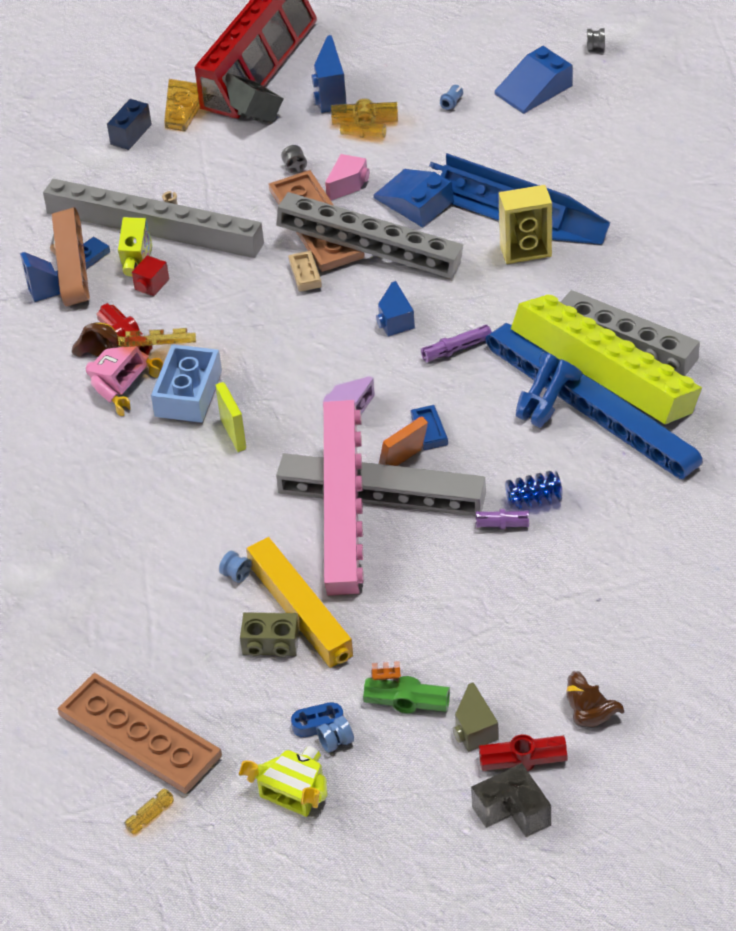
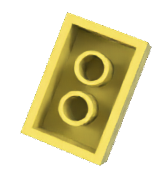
[499,185,552,264]

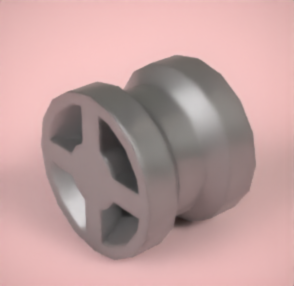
[587,28,605,50]
[281,145,307,174]

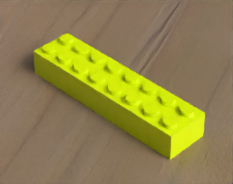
[511,294,702,424]

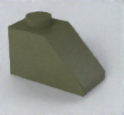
[453,682,499,752]

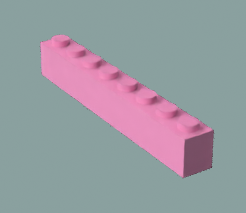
[323,400,364,596]

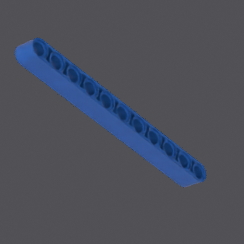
[485,323,703,479]

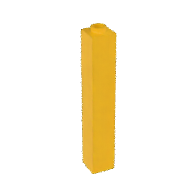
[246,537,353,668]

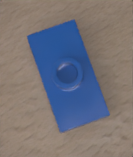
[83,236,110,269]

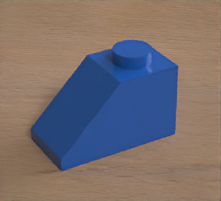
[20,252,61,302]
[376,281,415,337]

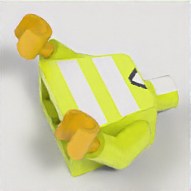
[238,746,328,817]

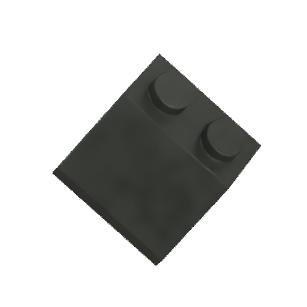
[225,73,284,123]

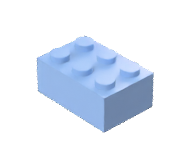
[151,344,222,423]

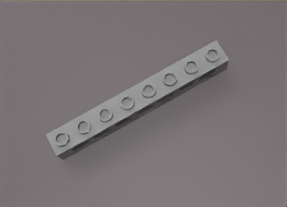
[276,192,464,279]

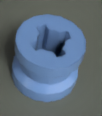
[219,550,252,583]

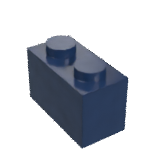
[107,99,152,150]

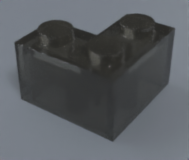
[471,763,551,837]

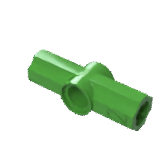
[363,676,450,713]

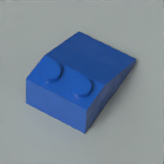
[311,35,347,113]
[494,45,573,114]
[373,169,454,228]

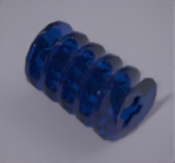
[505,470,562,511]

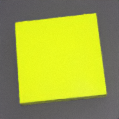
[215,382,246,452]

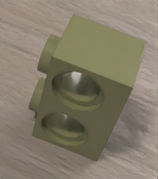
[240,612,300,657]

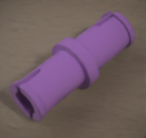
[476,509,529,530]

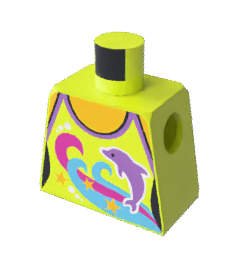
[118,217,153,277]

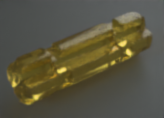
[124,788,174,835]

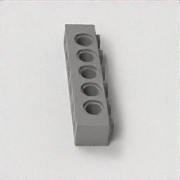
[561,290,700,376]

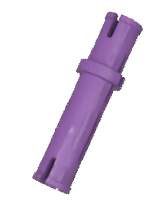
[421,324,492,363]

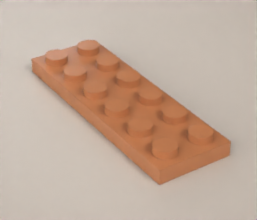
[268,170,365,272]
[57,672,222,794]

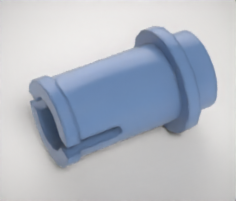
[440,84,463,110]

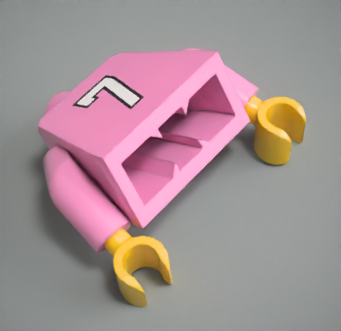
[86,346,163,416]

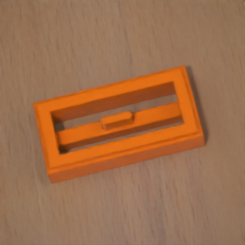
[372,661,401,680]

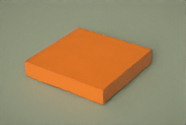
[378,417,428,466]

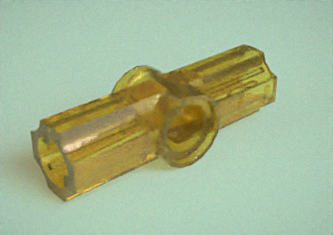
[331,98,398,128]

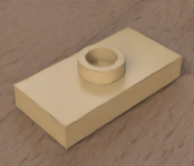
[288,251,322,292]

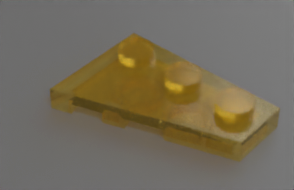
[164,79,210,132]
[118,328,196,347]

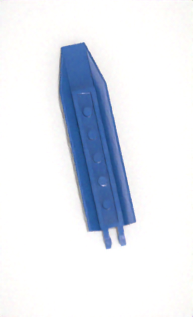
[429,153,611,245]

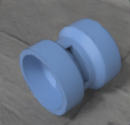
[316,716,354,753]

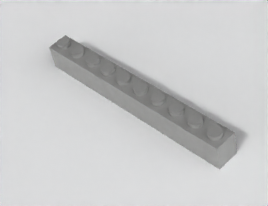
[43,178,264,258]

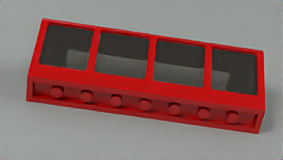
[194,0,317,119]

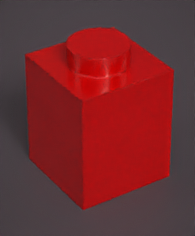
[132,255,169,296]

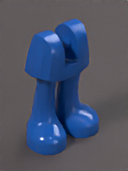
[516,352,583,428]

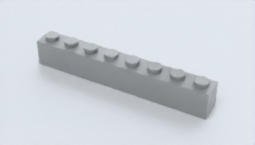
[276,453,486,516]

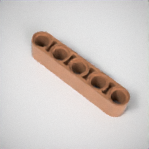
[52,207,90,307]

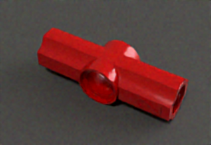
[96,303,153,355]
[479,734,568,772]

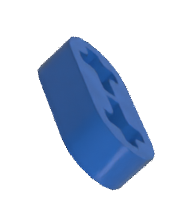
[291,702,344,737]

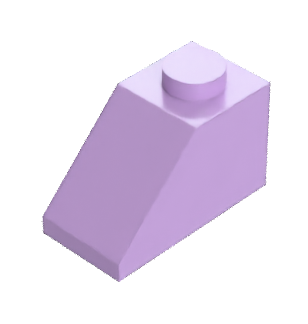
[323,376,375,415]

